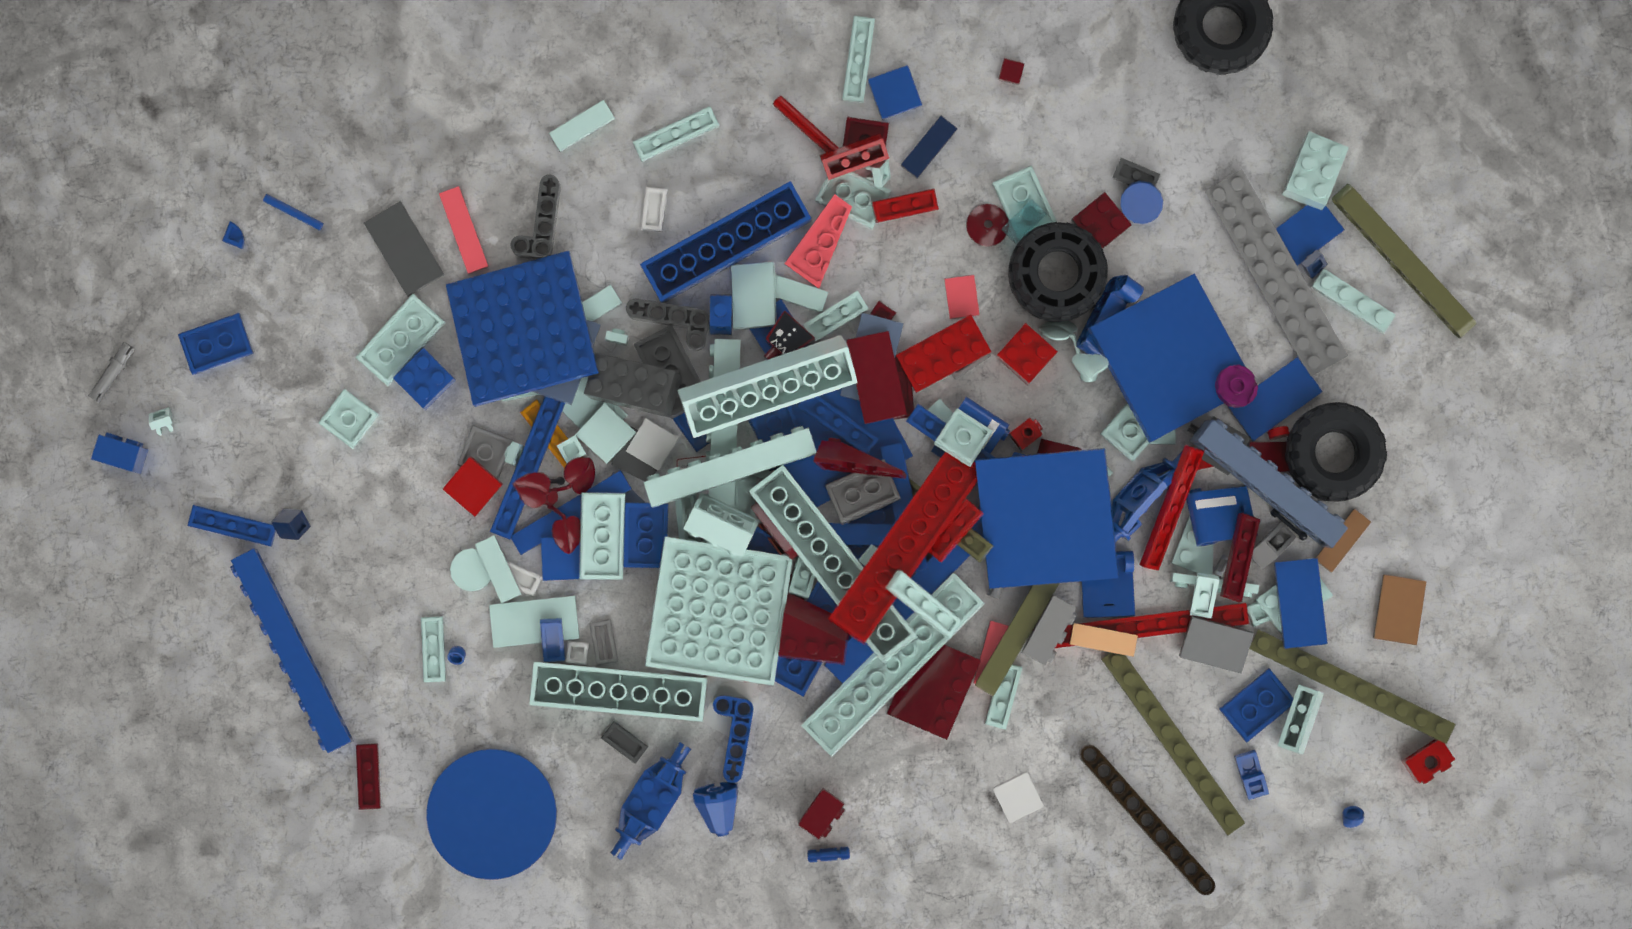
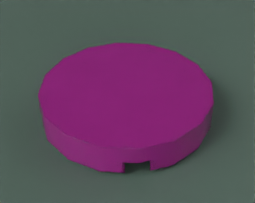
[1215,365,1258,408]

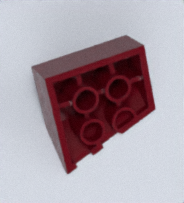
[778,593,849,665]

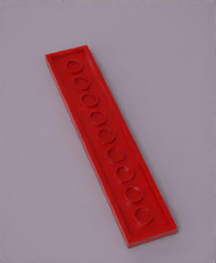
[828,452,977,644]

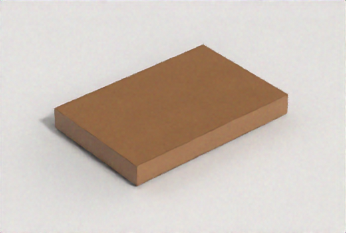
[1373,575,1427,645]

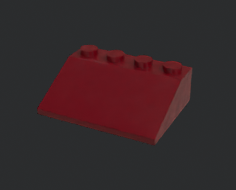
[887,645,981,740]

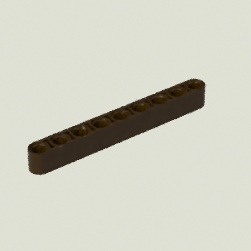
[1079,745,1215,895]

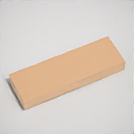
[1070,623,1138,657]

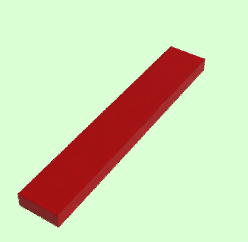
[1139,445,1204,571]

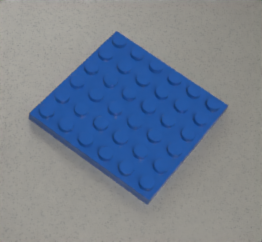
[446,250,599,407]

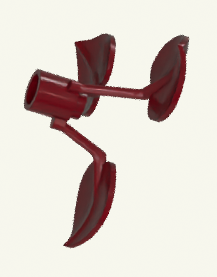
[513,457,595,554]

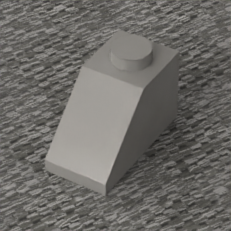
[1252,521,1296,569]

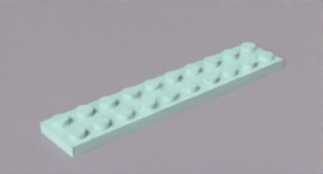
[801,573,985,757]

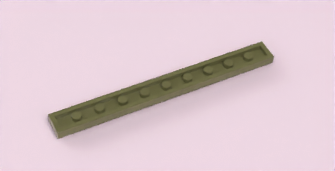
[1249,629,1456,744]
[1101,652,1245,835]

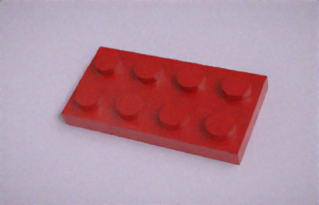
[896,315,992,393]

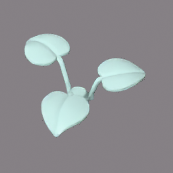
[1039,321,1109,382]

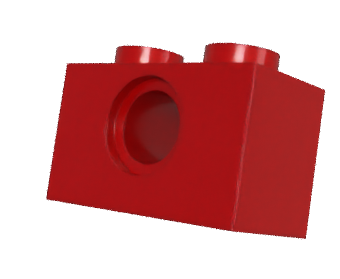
[1401,739,1455,784]

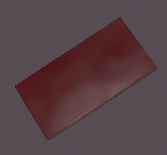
[846,331,907,424]

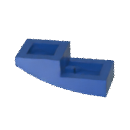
[1234,750,1269,800]

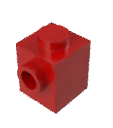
[1008,418,1043,451]

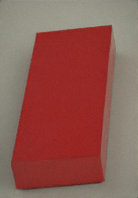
[871,189,939,223]
[929,499,984,563]

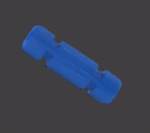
[807,847,850,863]

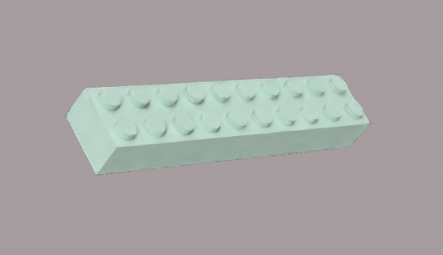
[749,465,917,663]

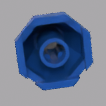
[693,782,738,837]

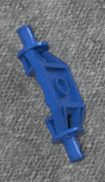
[1112,448,1184,543]
[610,742,691,860]

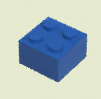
[393,348,456,410]
[91,432,148,474]

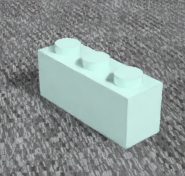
[1278,684,1324,754]

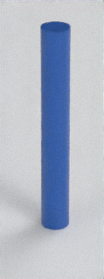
[263,194,324,230]

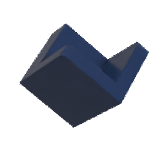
[271,508,311,540]

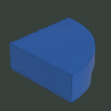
[222,221,245,249]

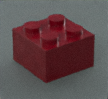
[798,788,845,840]

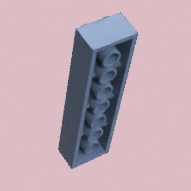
[1189,419,1348,548]

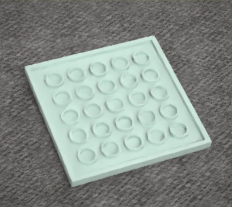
[645,537,792,686]

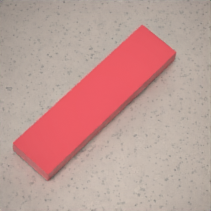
[439,186,489,274]

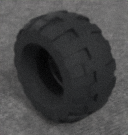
[1173,0,1273,75]
[1008,222,1108,322]
[1285,402,1387,502]

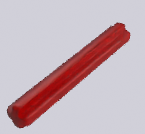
[773,96,839,153]

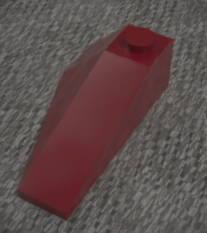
[814,438,907,479]

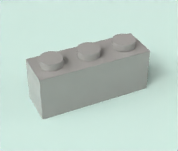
[1021,595,1077,665]

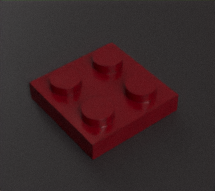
[1071,192,1132,248]

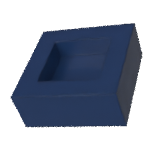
[1301,249,1328,279]

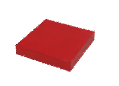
[443,456,503,517]

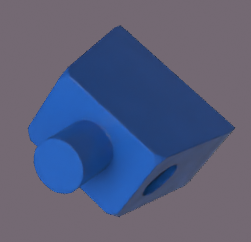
[709,294,732,335]

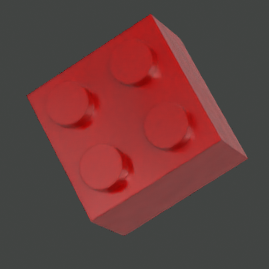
[996,323,1058,386]

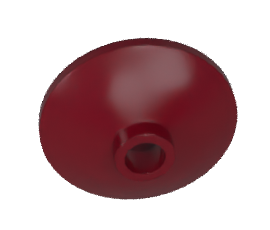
[966,204,1009,247]

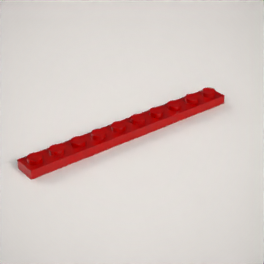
[1032,603,1249,648]

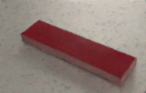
[1220,513,1260,602]

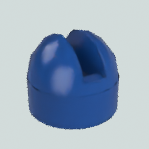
[447,646,466,665]

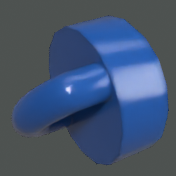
[1342,806,1364,828]

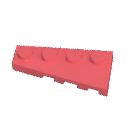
[784,194,852,288]

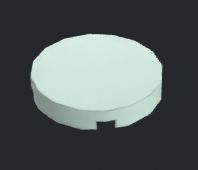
[450,548,491,592]

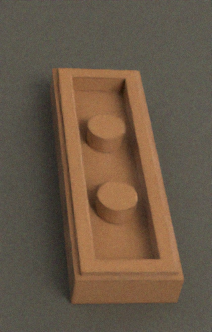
[1315,509,1371,573]

